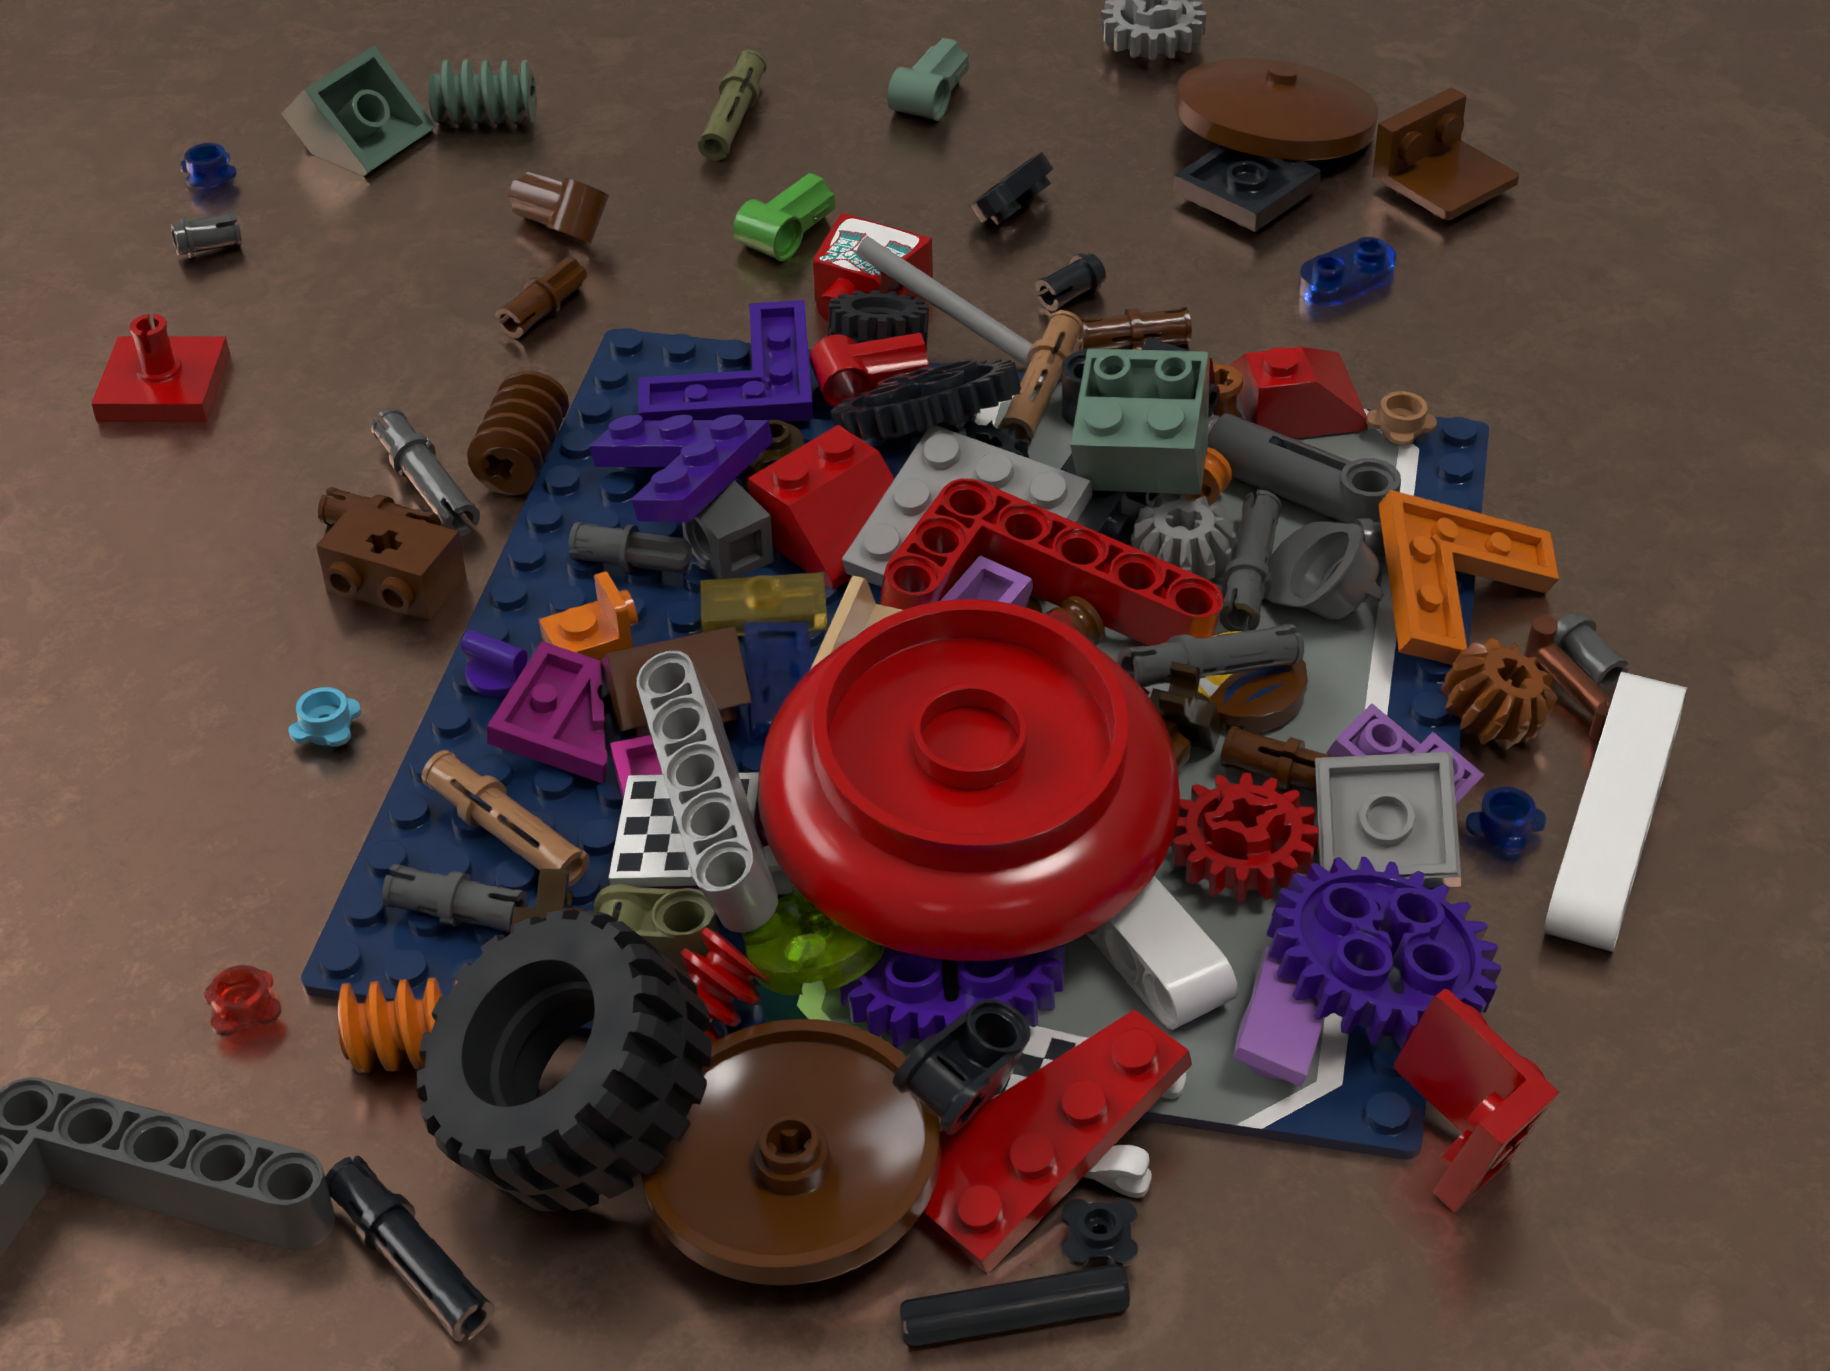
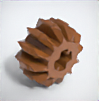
[1440,637,1558,750]

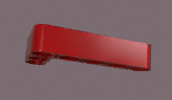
[879,478,1223,646]

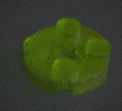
[742,886,885,995]

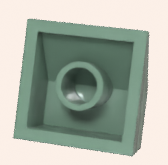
[281,45,437,176]

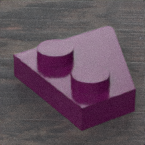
[487,641,607,784]

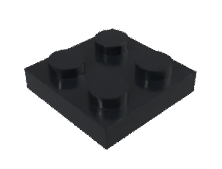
[1174,145,1321,232]

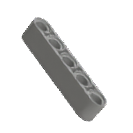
[637,651,778,933]

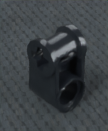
[892,1000,1030,1135]

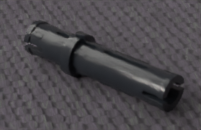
[325,1155,494,1341]

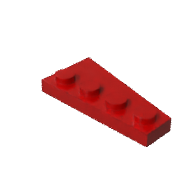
[920,1009,1192,1275]

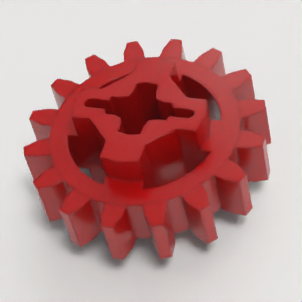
[1170,773,1319,902]

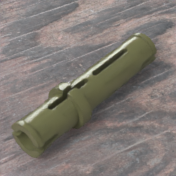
[698,49,767,161]

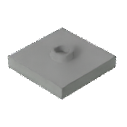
[1315,752,1461,888]

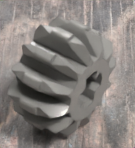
[1131,494,1236,582]

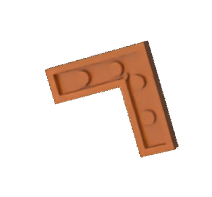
[1378,490,1559,665]

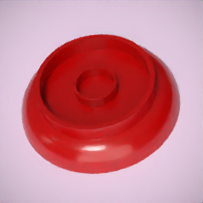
[758,599,1180,961]

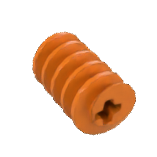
[338,977,457,1074]

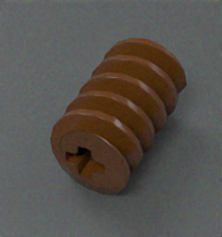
[467,370,569,496]

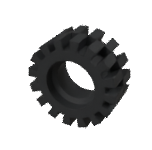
[828,290,929,352]

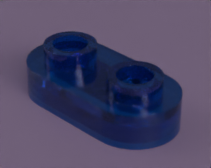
[1299,237,1397,306]

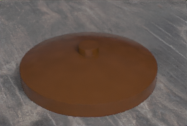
[1175,58,1379,160]
[640,1019,942,1285]

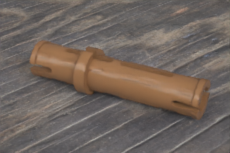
[998,310,1084,444]
[421,750,589,888]

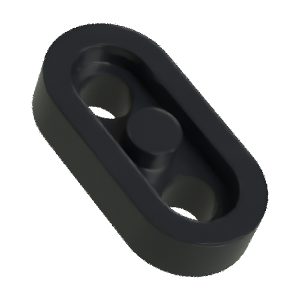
[969,151,1054,225]

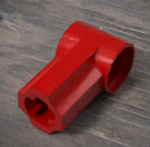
[809,333,929,407]

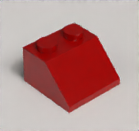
[748,425,895,590]

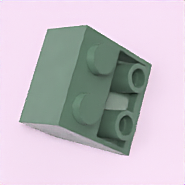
[1070,349,1210,494]

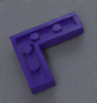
[638,300,813,423]
[589,415,773,522]

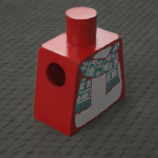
[812,213,933,322]

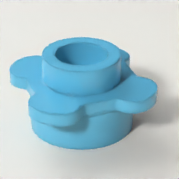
[288,687,361,747]

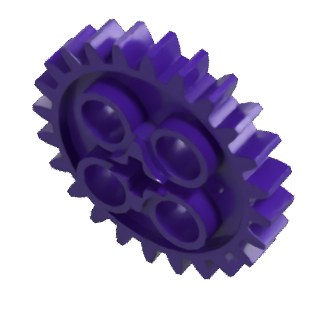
[1266,857,1501,1049]
[834,931,1066,1048]

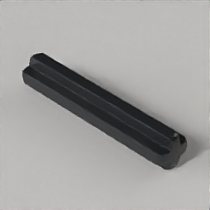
[900,1264,1130,1346]

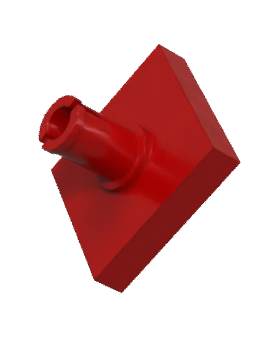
[91,314,230,422]

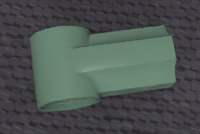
[887,38,969,121]

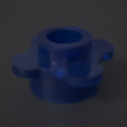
[180,143,237,188]
[1466,787,1547,854]

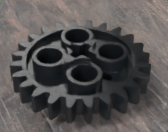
[830,359,1021,441]

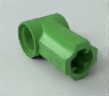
[733,173,835,261]

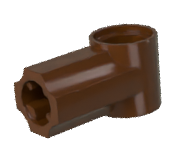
[508,172,609,245]

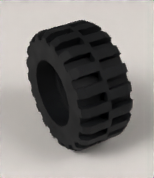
[417,909,712,1212]

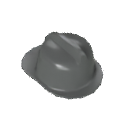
[1265,521,1384,620]

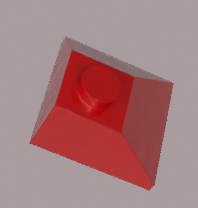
[1230,347,1368,439]

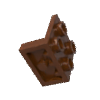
[1373,87,1519,220]

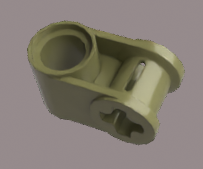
[594,884,719,974]

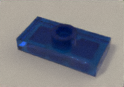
[743,622,812,741]

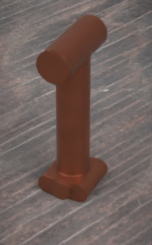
[1524,615,1613,741]

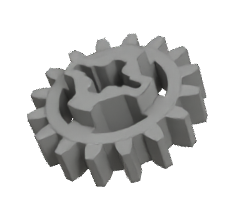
[1101,0,1206,60]

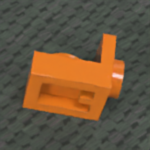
[539,571,638,660]

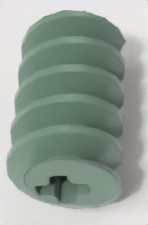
[428,59,537,124]

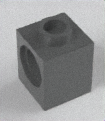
[682,480,774,585]

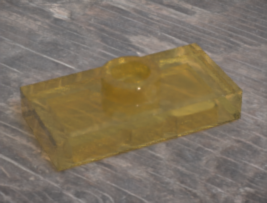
[700,572,828,636]

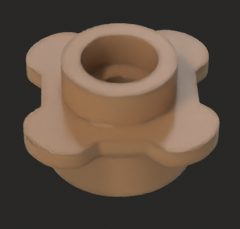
[1366,391,1437,446]

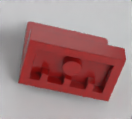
[1394,989,1560,1213]

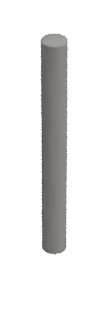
[856,236,1033,367]

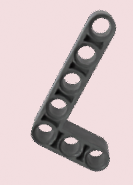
[0,1077,336,1259]

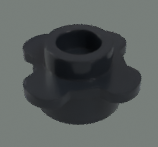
[1061,1199,1138,1270]

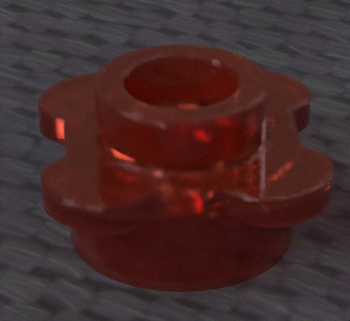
[204,965,282,1036]

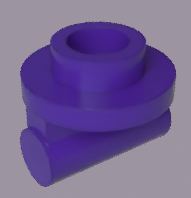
[460,629,528,697]

